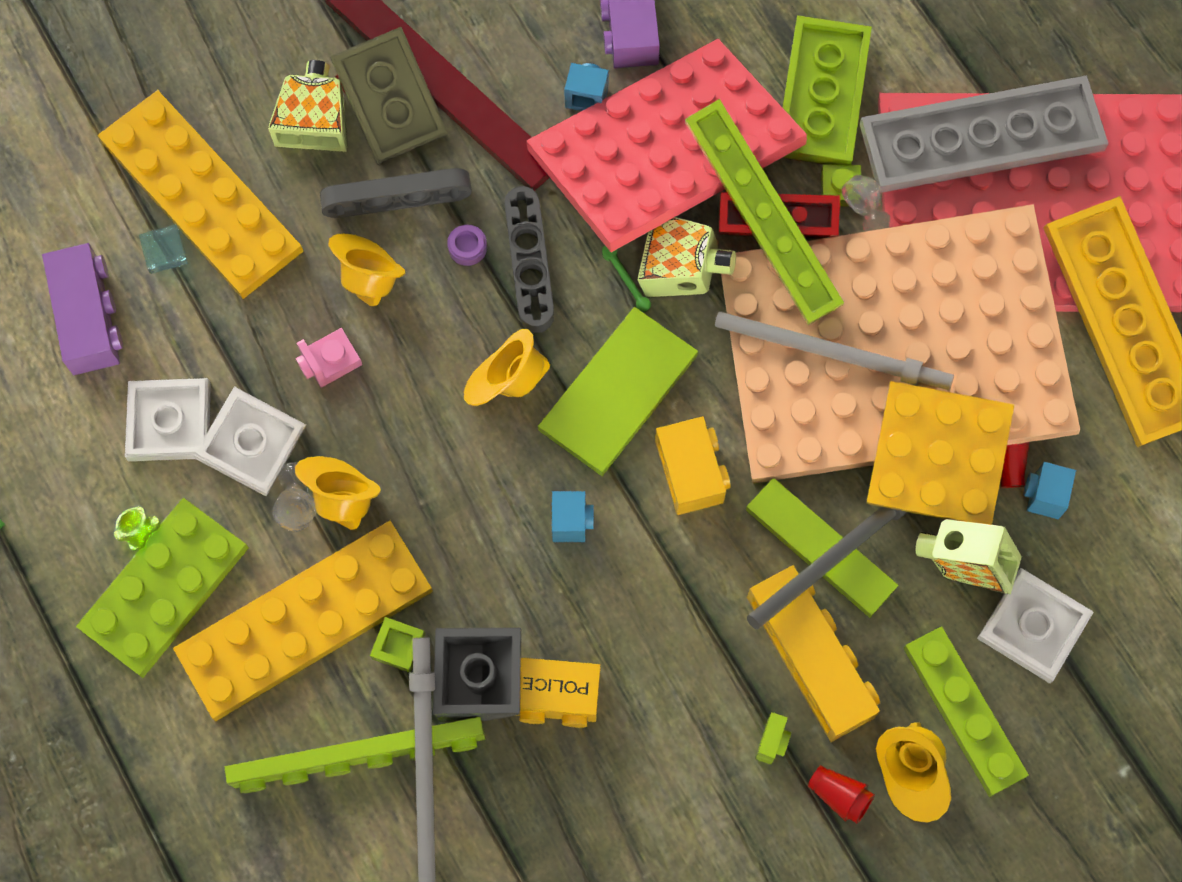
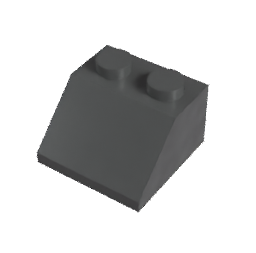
[433,628,521,722]

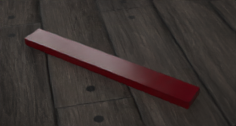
[325,0,550,191]

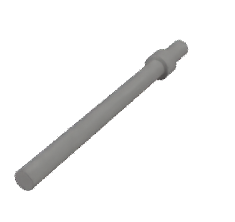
[715,311,954,391]
[409,638,436,882]

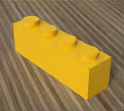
[747,565,880,742]

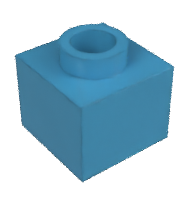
[564,63,609,111]
[1023,462,1076,520]
[552,491,594,542]

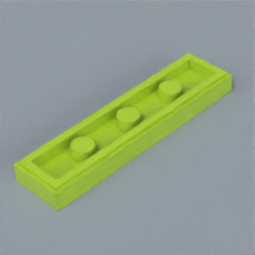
[746,478,899,618]

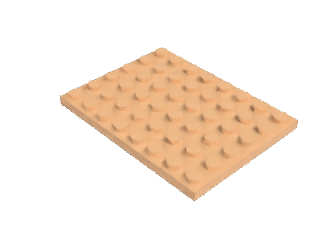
[721,204,1080,484]

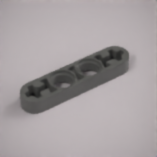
[320,168,472,218]
[505,186,554,333]

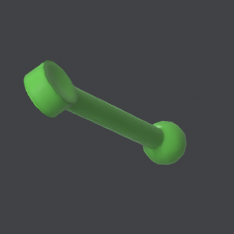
[602,246,651,312]

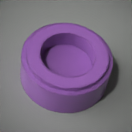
[447,225,487,266]

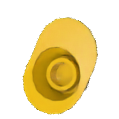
[328,233,405,306]
[464,329,550,406]
[295,456,381,530]
[876,722,951,823]

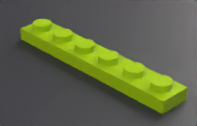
[685,99,844,325]
[224,717,486,793]

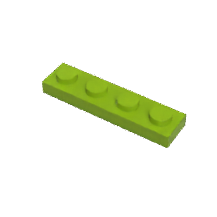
[903,626,1029,797]

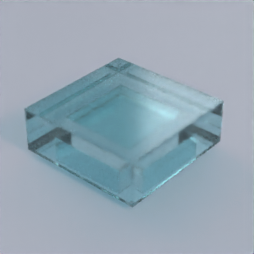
[139,224,188,274]

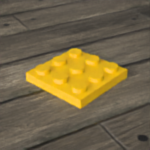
[866,381,1015,525]

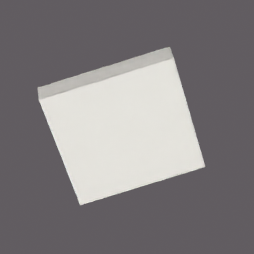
[125,378,211,461]
[194,386,306,496]
[977,568,1093,683]

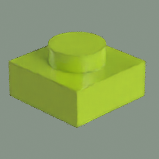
[821,164,862,207]
[370,617,425,673]
[755,712,792,765]

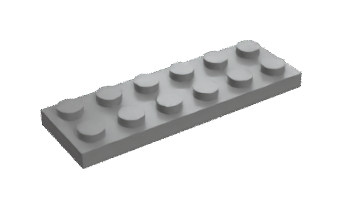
[860,75,1109,193]

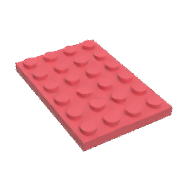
[526,39,807,252]

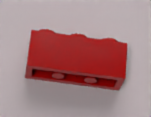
[719,192,840,238]

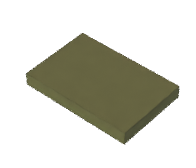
[330,27,448,165]

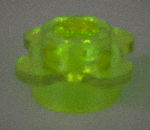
[114,507,161,551]

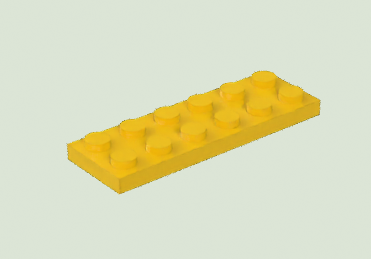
[97,90,304,299]
[1043,196,1182,448]
[173,520,433,722]

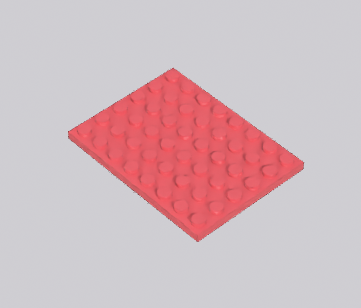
[878,93,1182,312]

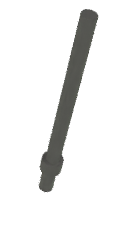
[747,507,907,629]

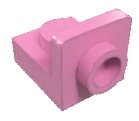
[296,328,362,388]

